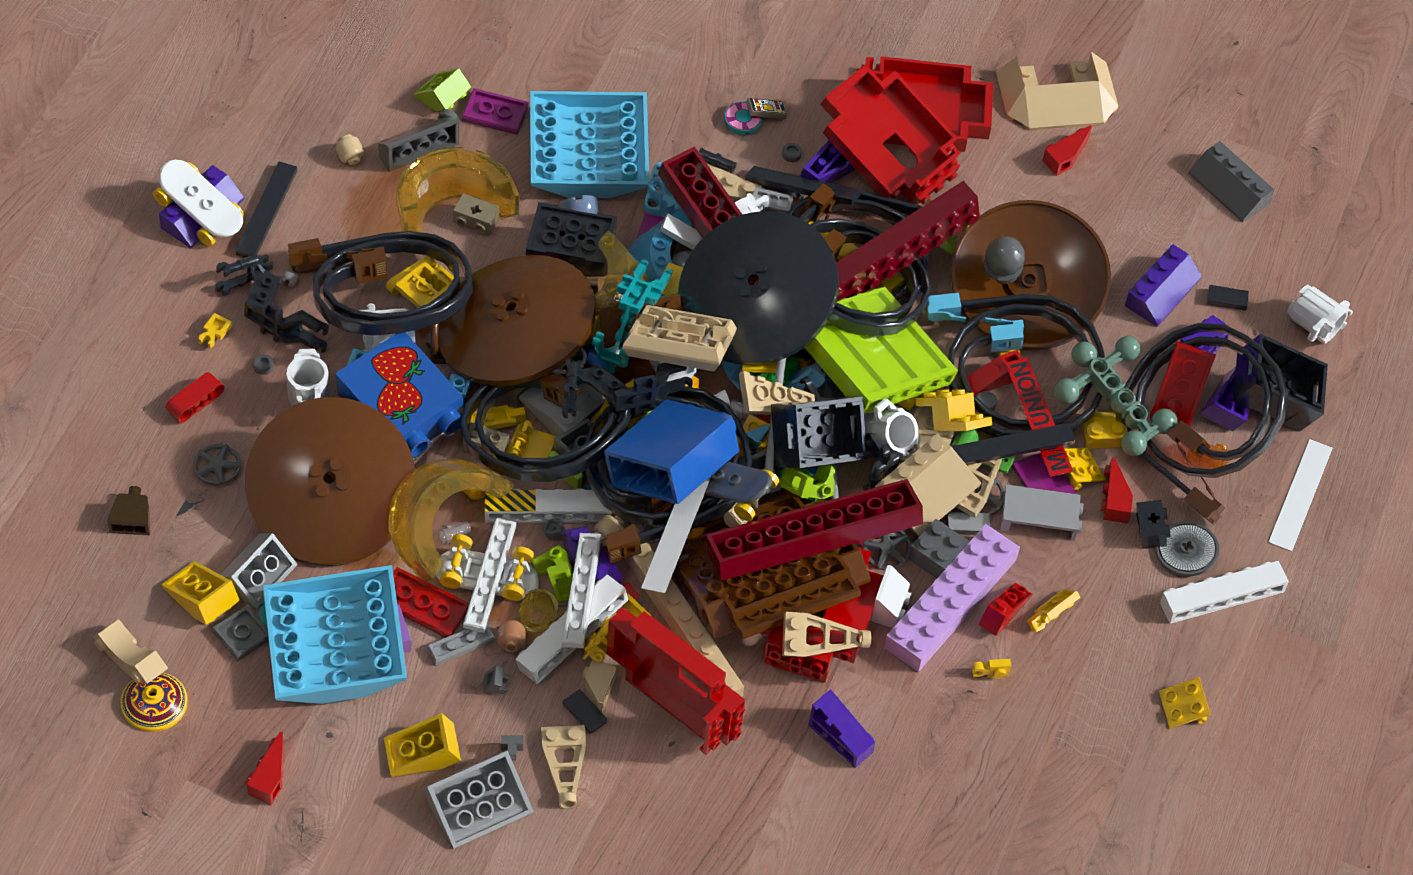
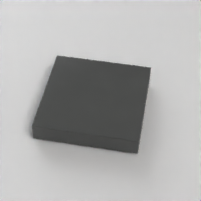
[212,605,269,661]

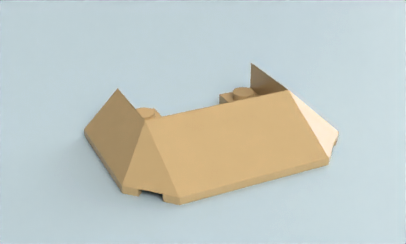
[996,52,1118,131]

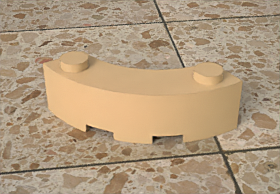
[93,619,168,684]

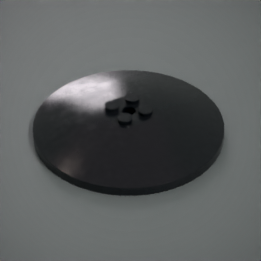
[678,211,839,365]

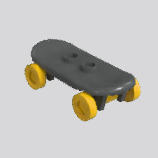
[702,461,779,521]

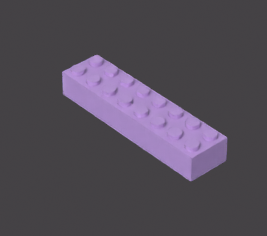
[884,524,1020,672]

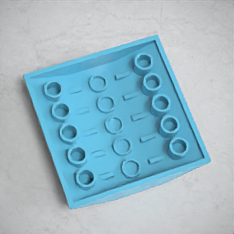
[530,91,649,199]
[263,565,407,704]

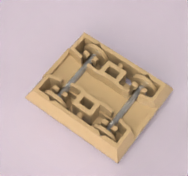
[623,305,737,371]

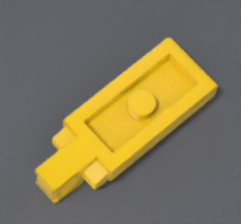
[471,405,526,429]
[1027,589,1080,632]

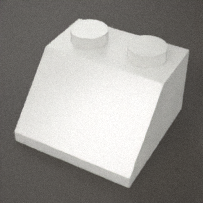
[871,565,912,628]

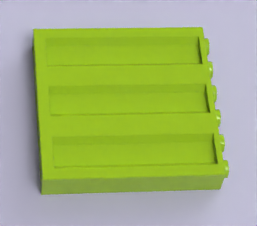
[804,287,958,414]

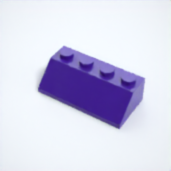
[159,165,244,248]
[1125,244,1202,327]

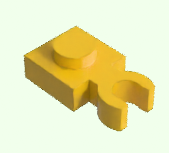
[199,313,232,349]
[972,659,1011,679]

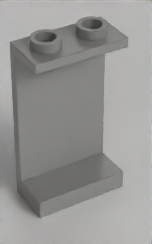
[1000,485,1084,541]

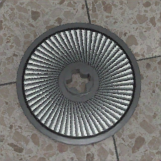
[1156,522,1219,576]

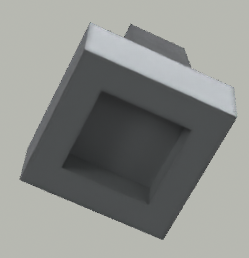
[483,665,509,695]
[501,735,523,760]

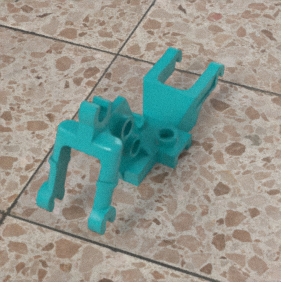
[592,259,673,373]

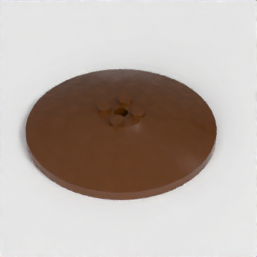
[951,200,1111,350]
[438,255,597,386]
[245,397,416,566]

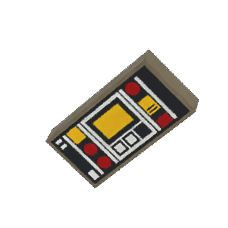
[746,97,787,119]

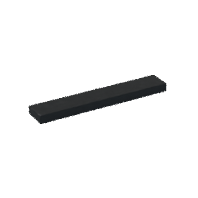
[236,161,298,258]
[745,166,860,206]
[951,423,1075,465]

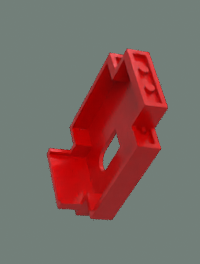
[856,56,994,152]
[820,64,961,205]
[759,548,884,683]
[606,607,745,755]

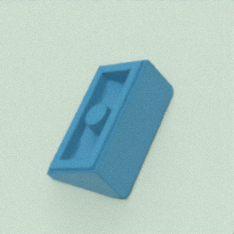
[746,425,769,452]

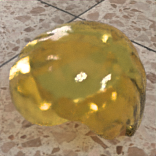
[518,589,559,635]

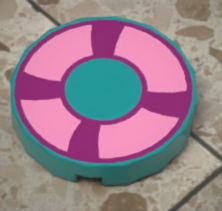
[724,101,763,135]

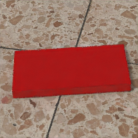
[1149,341,1216,427]
[393,567,470,638]

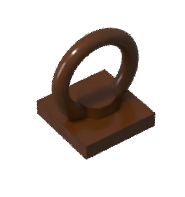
[415,323,447,364]

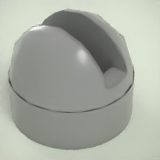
[281,270,299,287]

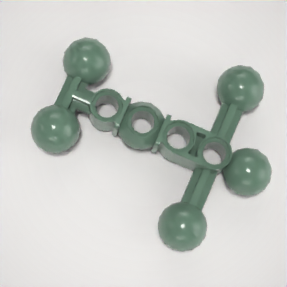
[1054,336,1177,456]

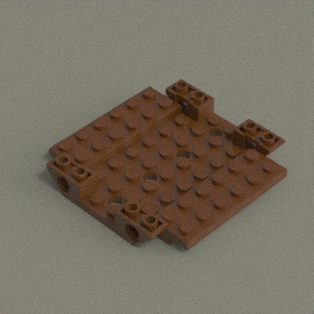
[673,488,871,639]

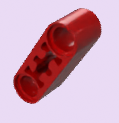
[165,372,225,423]

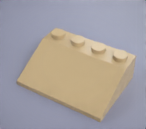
[875,433,981,537]

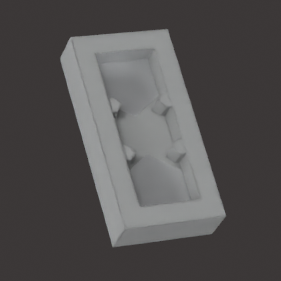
[753,187,793,214]

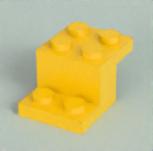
[395,262,461,307]
[915,389,992,431]

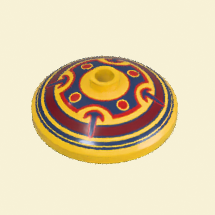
[121,673,188,732]

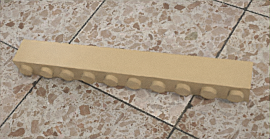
[625,525,744,697]

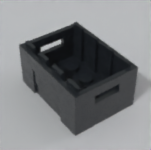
[526,202,617,277]
[1232,334,1328,432]
[771,396,867,468]

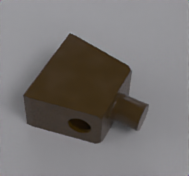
[107,486,150,536]

